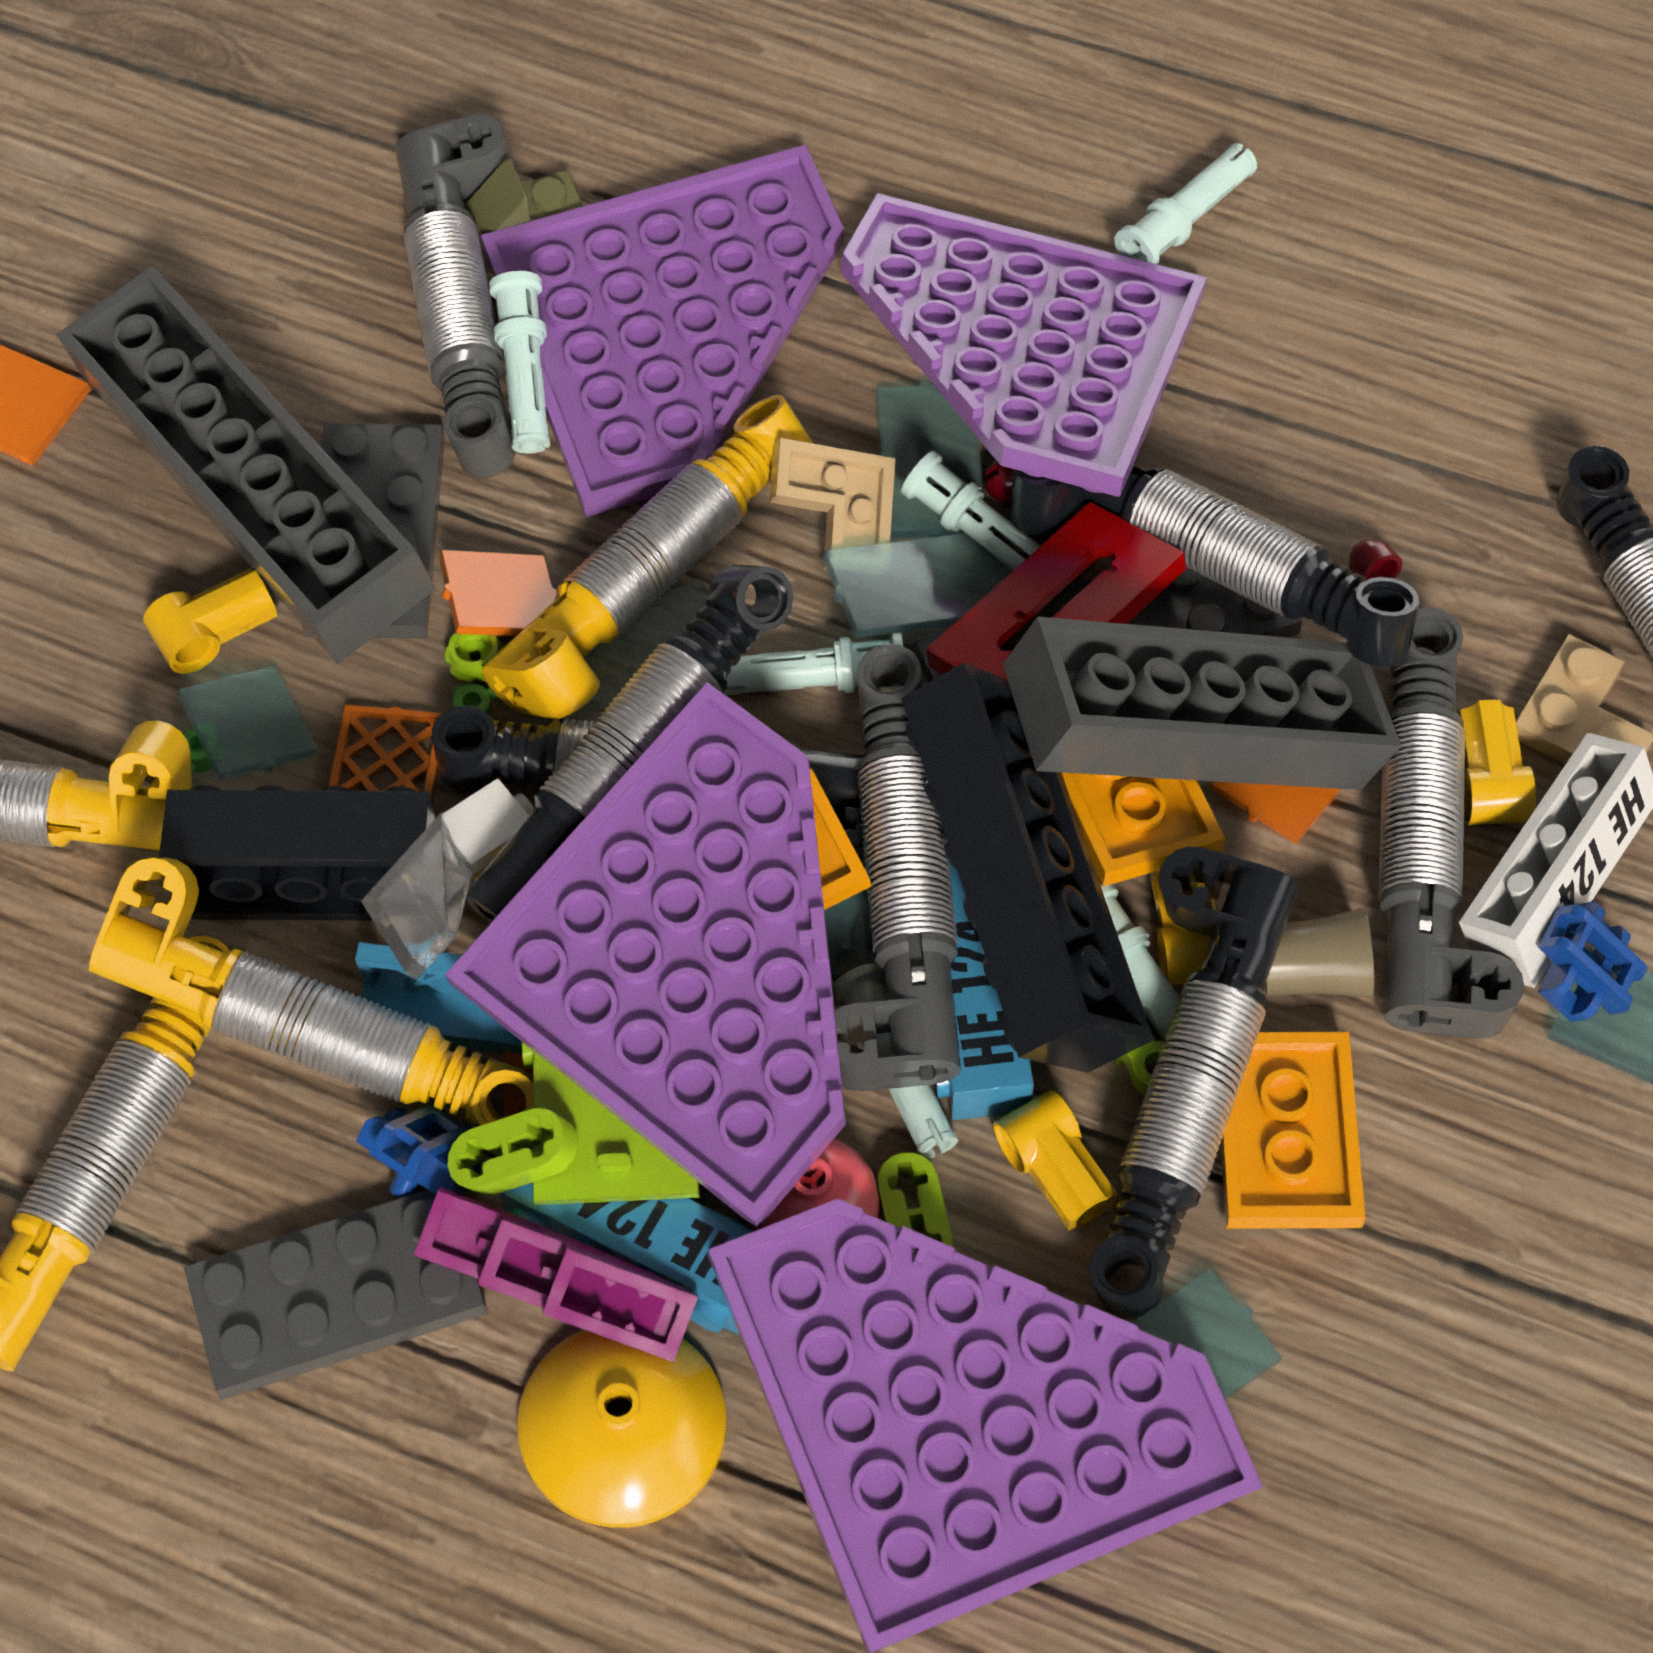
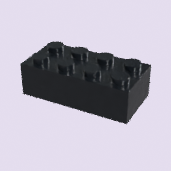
[159,785,444,921]

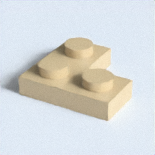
[769,438,896,579]
[1516,634,1653,765]

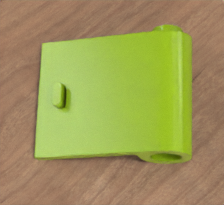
[522,1042,700,1205]

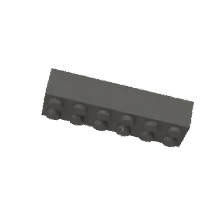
[1003,617,1401,790]

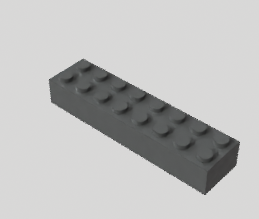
[56,266,436,664]

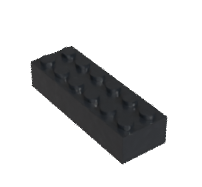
[902,663,1154,1073]

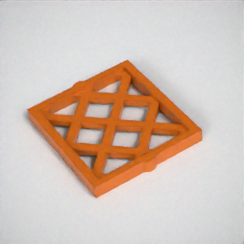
[329,705,443,802]

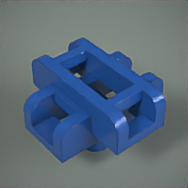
[1538,901,1647,1022]
[356,1103,481,1199]

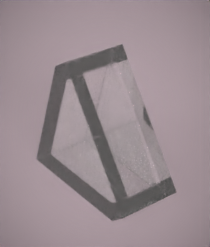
[361,813,473,980]

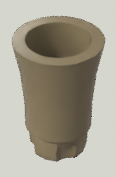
[1263,907,1374,998]

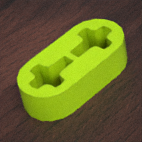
[447,1108,578,1196]
[878,1153,952,1247]

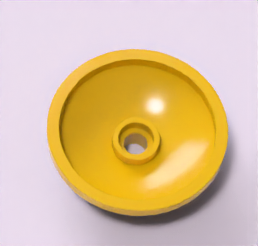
[517,1330,727,1528]

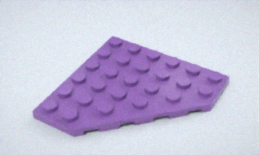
[481,145,844,518]
[841,193,1207,497]
[445,682,846,1229]
[707,1198,1263,1653]

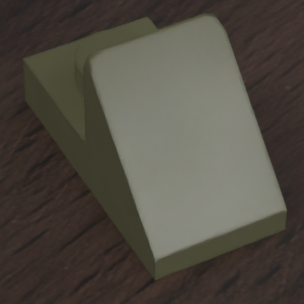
[464,158,583,257]

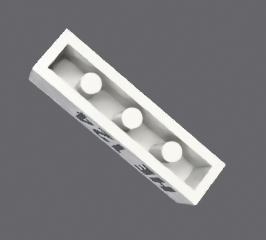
[1459,732,1653,988]

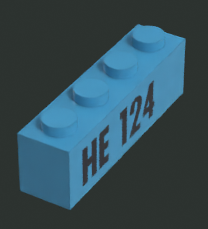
[934,861,1034,1120]
[499,1146,754,1336]

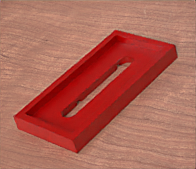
[926,502,1186,679]

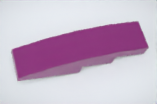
[414,1186,698,1362]

